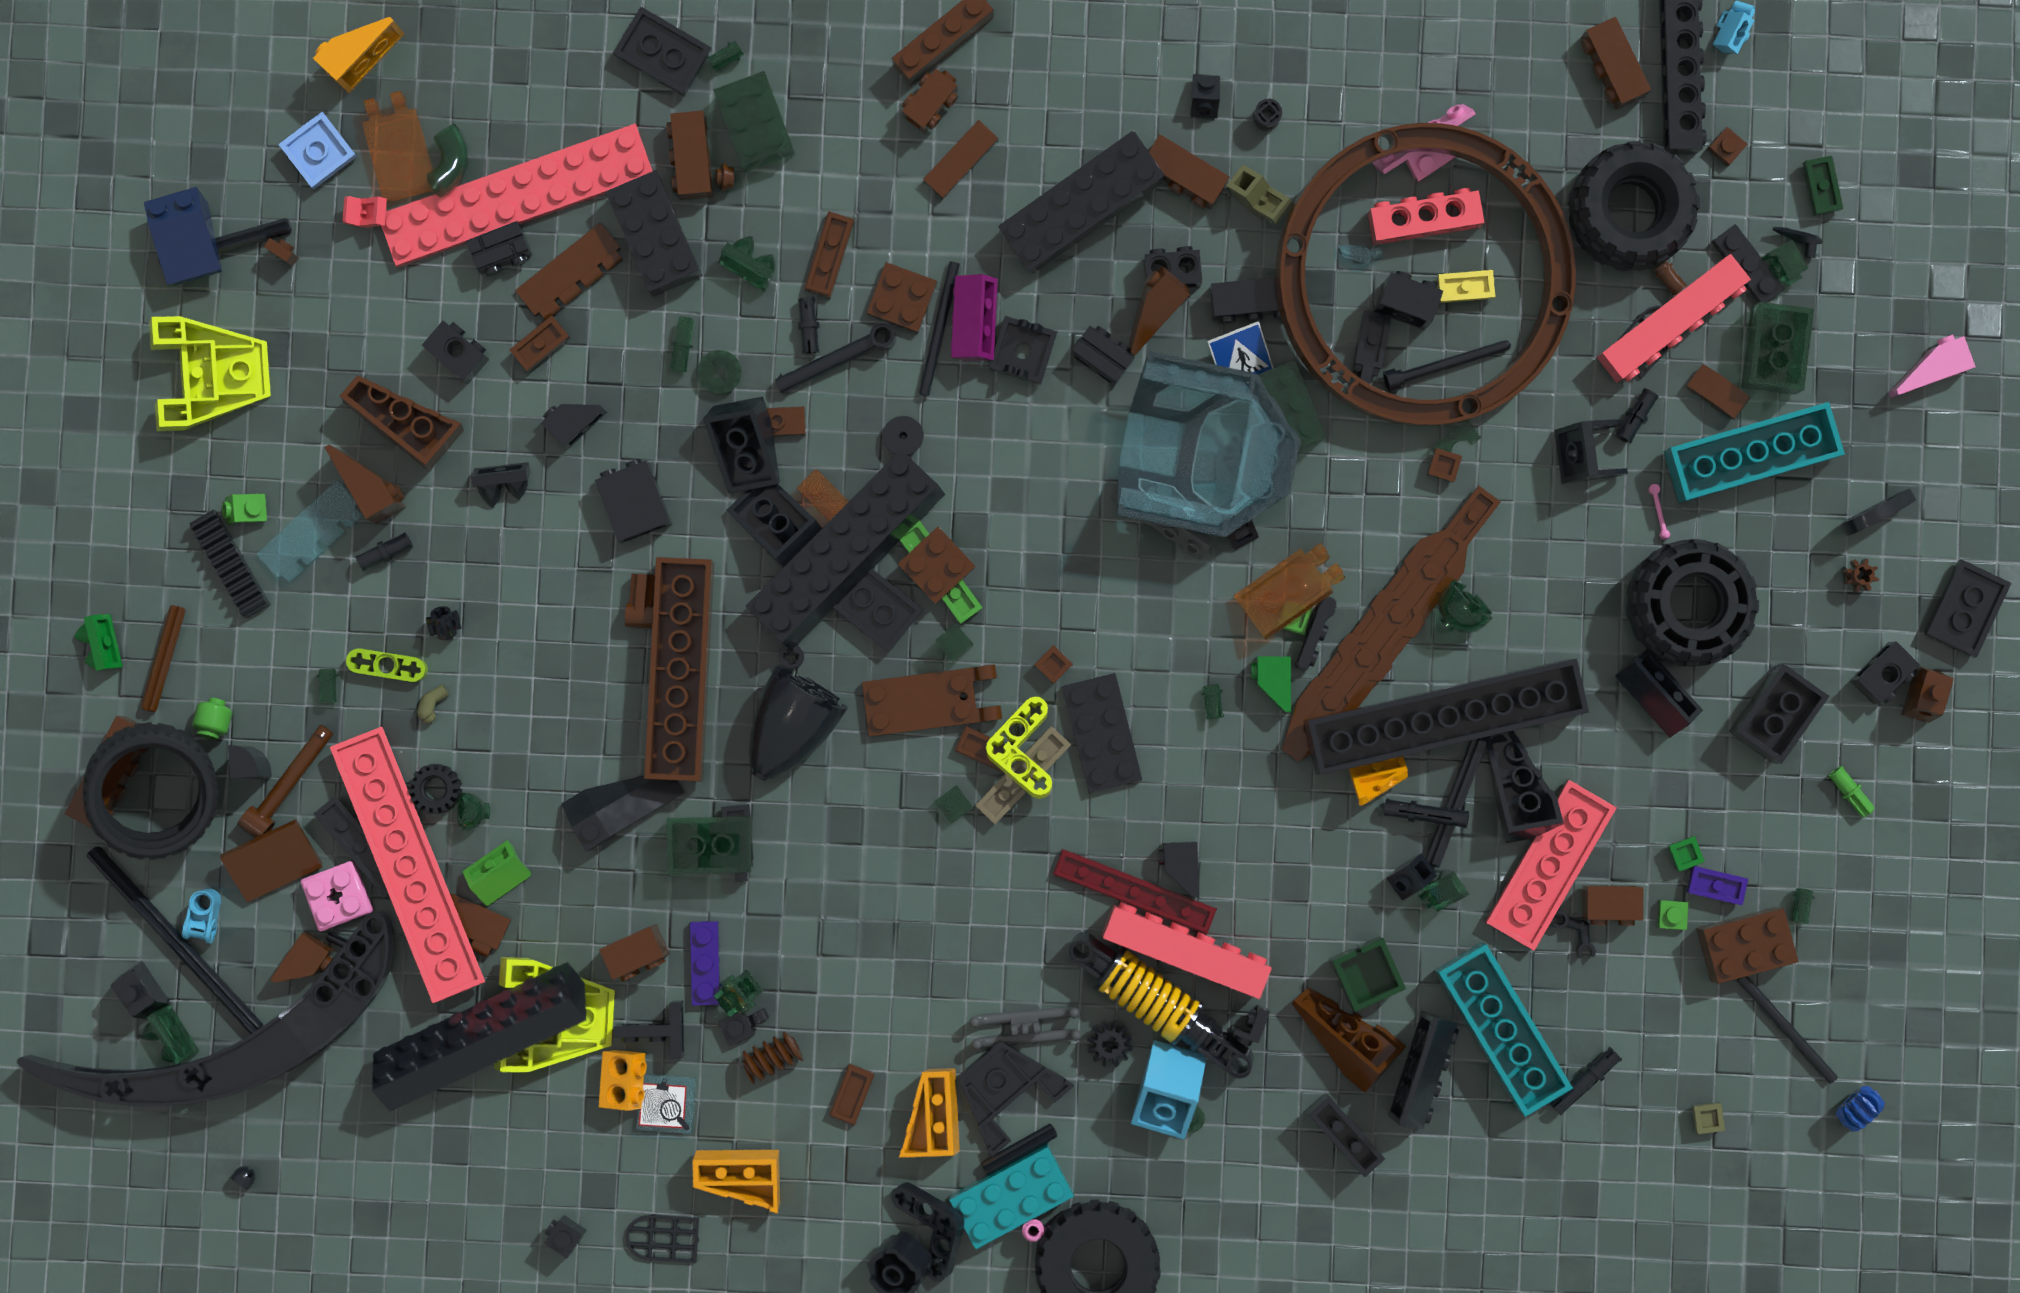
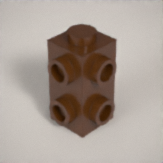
[901,69,958,134]

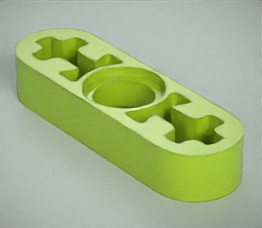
[346,648,428,682]

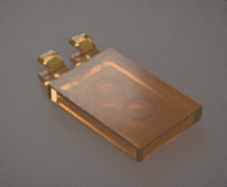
[362,91,438,203]
[1234,543,1345,640]

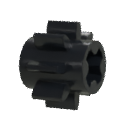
[426,606,462,640]

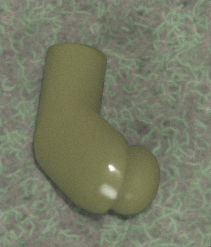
[417,684,449,724]

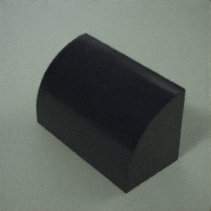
[228,745,272,779]

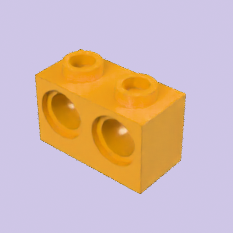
[599,1050,647,1111]

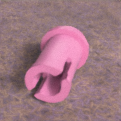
[1022,1217,1044,1242]

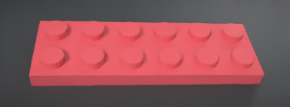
[1485,780,1617,951]

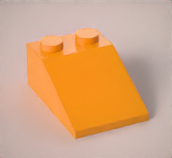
[313,17,405,93]

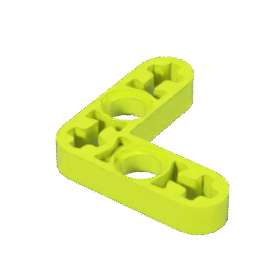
[986,697,1052,799]

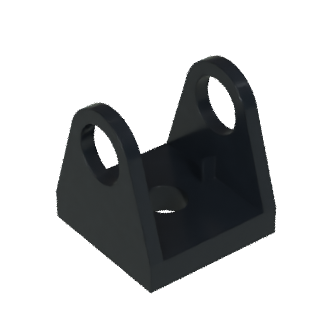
[1554,419,1628,484]

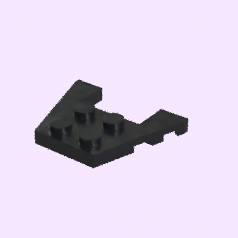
[958,1040,1074,1157]

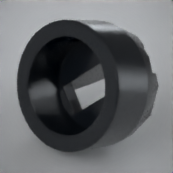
[230,1166,255,1190]

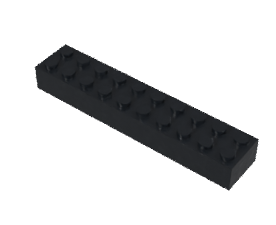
[1303,659,1589,775]

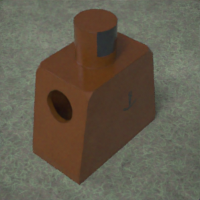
[1901,666,1953,723]

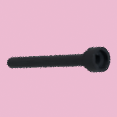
[1383,340,1511,393]

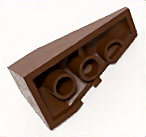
[1292,987,1406,1093]

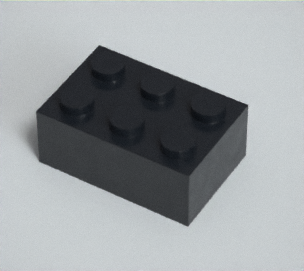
[1729,664,1829,764]

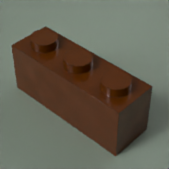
[1581,16,1651,110]
[666,110,713,200]
[1149,134,1230,210]

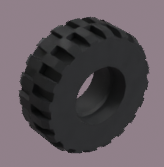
[1035,1200,1161,1293]

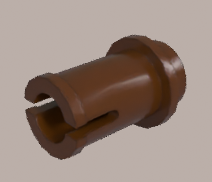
[1653,260,1687,296]

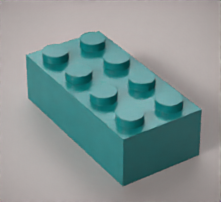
[949,1143,1074,1249]

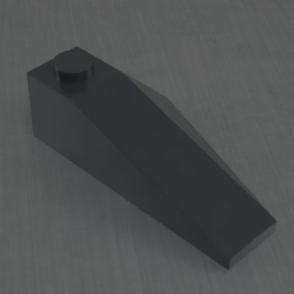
[1484,730,1564,843]
[562,775,684,851]

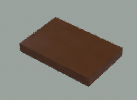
[220,819,322,902]

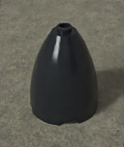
[749,666,848,781]

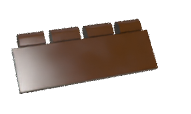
[515,223,623,320]
[397,892,511,958]

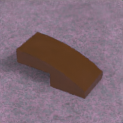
[1687,364,1750,420]

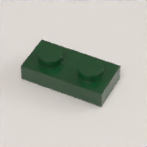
[1803,156,1844,216]

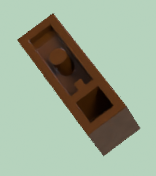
[1129,266,1190,355]

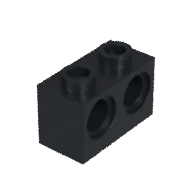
[1144,246,1202,288]

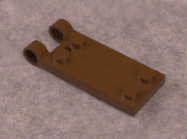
[862,665,1003,737]

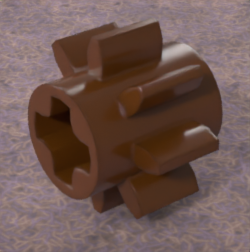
[1842,558,1879,592]

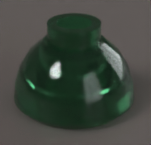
[457,792,490,831]

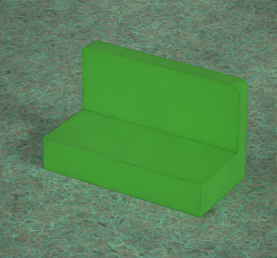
[462,840,531,906]

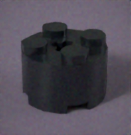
[867,1232,932,1293]

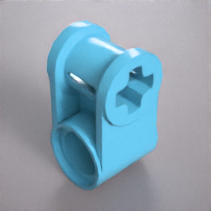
[182,889,221,944]

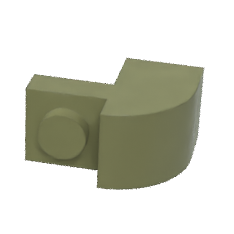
[1226,164,1293,225]

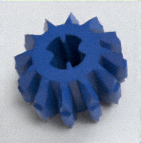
[1836,1086,1885,1132]

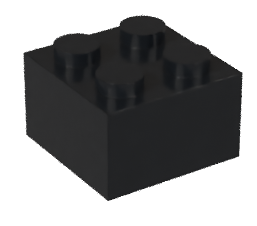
[1374,271,1443,330]

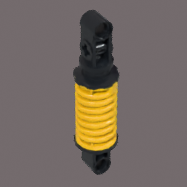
[1068,932,1254,1079]

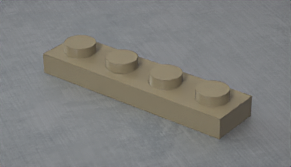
[975,726,1071,824]

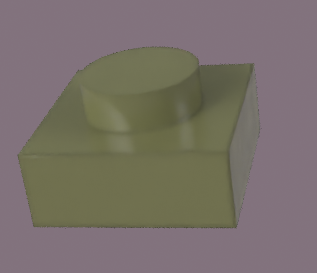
[1692,1102,1725,1134]

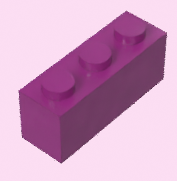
[950,274,998,361]

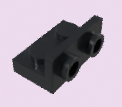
[1231,1005,1270,1046]

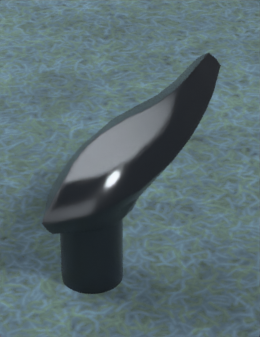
[1772,227,1823,258]

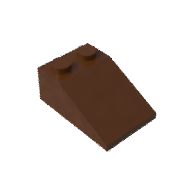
[324,445,406,524]

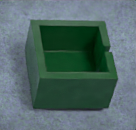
[1329,936,1406,1012]

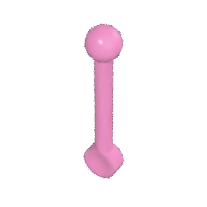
[1648,484,1670,540]

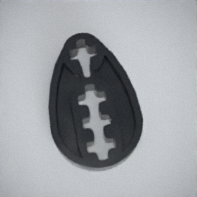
[1841,488,1916,536]

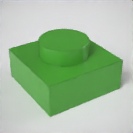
[1657,900,1689,930]

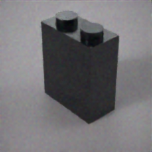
[595,459,672,544]

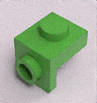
[222,494,267,525]

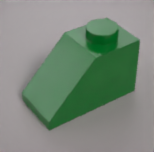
[1250,656,1291,712]

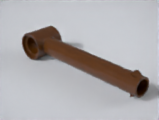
[237,724,334,838]

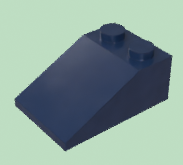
[144,187,222,287]

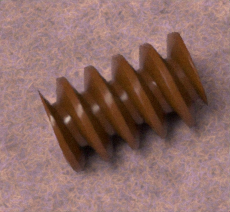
[742,1031,804,1085]

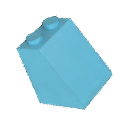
[1131,1040,1206,1140]

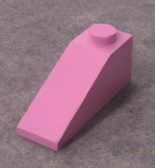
[1889,335,1976,398]

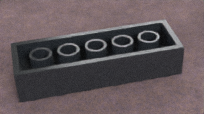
[998,130,1167,274]

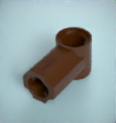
[625,574,655,629]

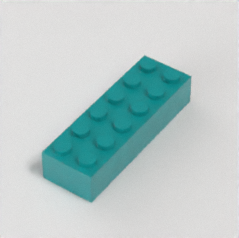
[1663,402,1845,503]
[1434,942,1573,1117]

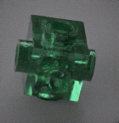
[713,970,764,1017]

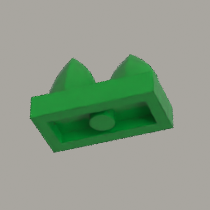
[74,614,123,671]

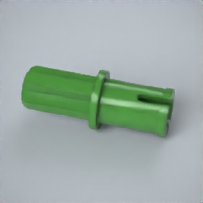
[1828,766,1875,817]

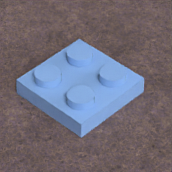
[278,112,357,189]

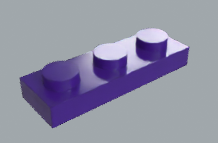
[690,921,721,1005]

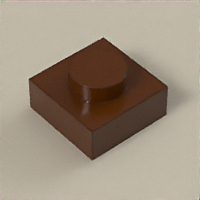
[1707,127,1748,167]
[264,238,299,266]
[1427,448,1462,483]
[1034,645,1073,684]

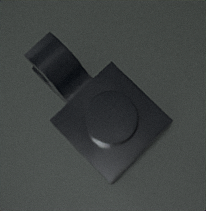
[718,1008,769,1047]

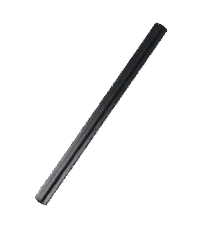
[86,847,263,1034]

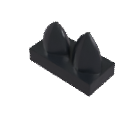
[471,462,530,508]

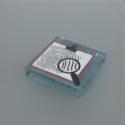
[636,1074,696,1134]

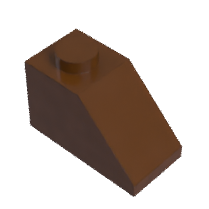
[270,932,335,983]

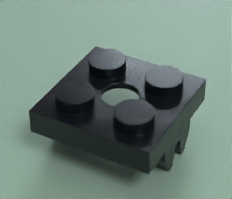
[989,316,1057,385]

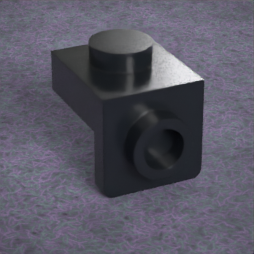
[1190,74,1220,119]

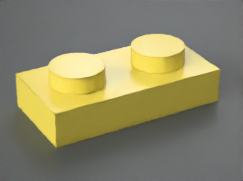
[1437,270,1495,303]

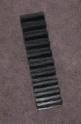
[189,510,271,618]

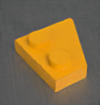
[1348,756,1408,806]

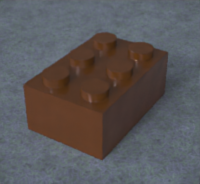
[1696,907,1799,984]

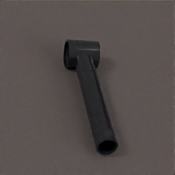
[775,322,897,394]

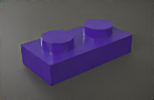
[1686,866,1748,906]

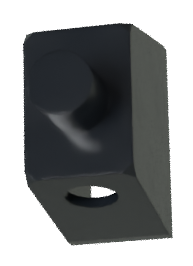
[111,961,172,1020]

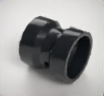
[1253,98,1282,131]

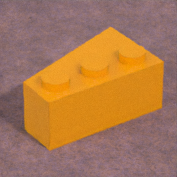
[899,1068,960,1157]
[693,1150,780,1214]

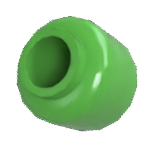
[192,698,232,740]

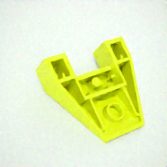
[149,316,271,431]
[494,957,615,1072]

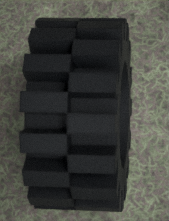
[409,764,462,814]

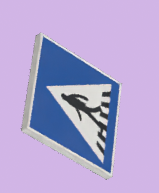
[1207,321,1274,377]

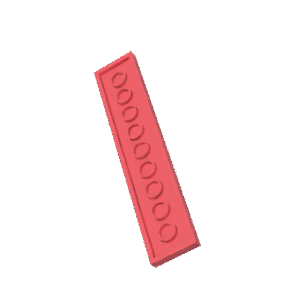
[382,124,653,267]
[330,727,485,1004]

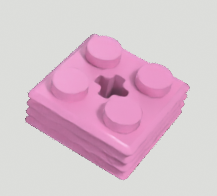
[301,861,374,931]

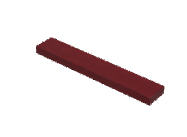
[1053,849,1217,934]

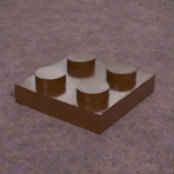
[867,262,937,333]
[898,527,976,605]

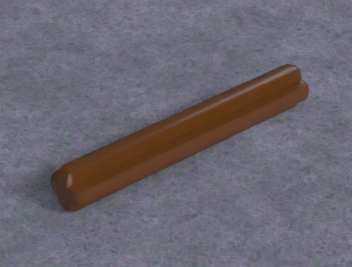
[141,605,186,712]

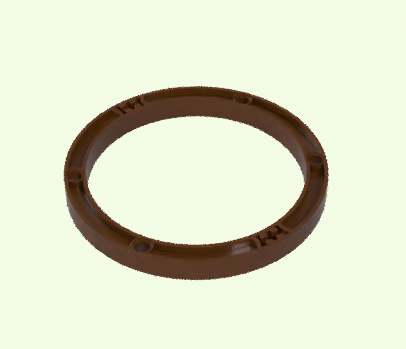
[1275,123,1576,426]

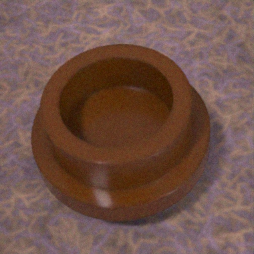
[715,163,734,191]

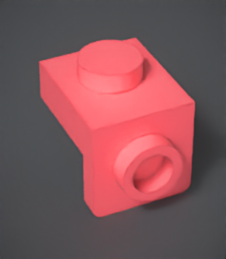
[343,196,387,228]

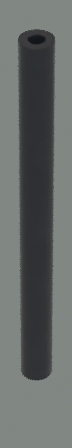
[919,261,960,396]
[1737,976,1838,1084]

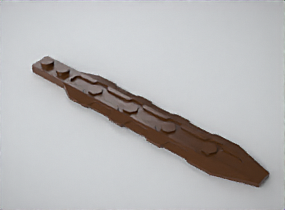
[1282,486,1501,762]

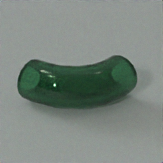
[426,124,468,197]

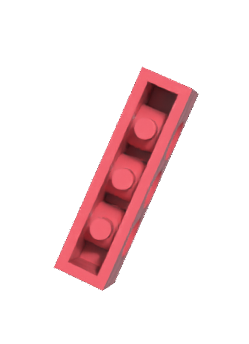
[1367,188,1484,245]

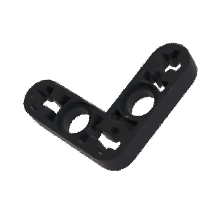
[891,1182,964,1282]

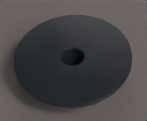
[883,416,924,455]

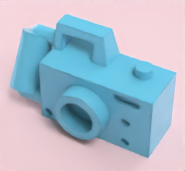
[1713,0,1755,54]

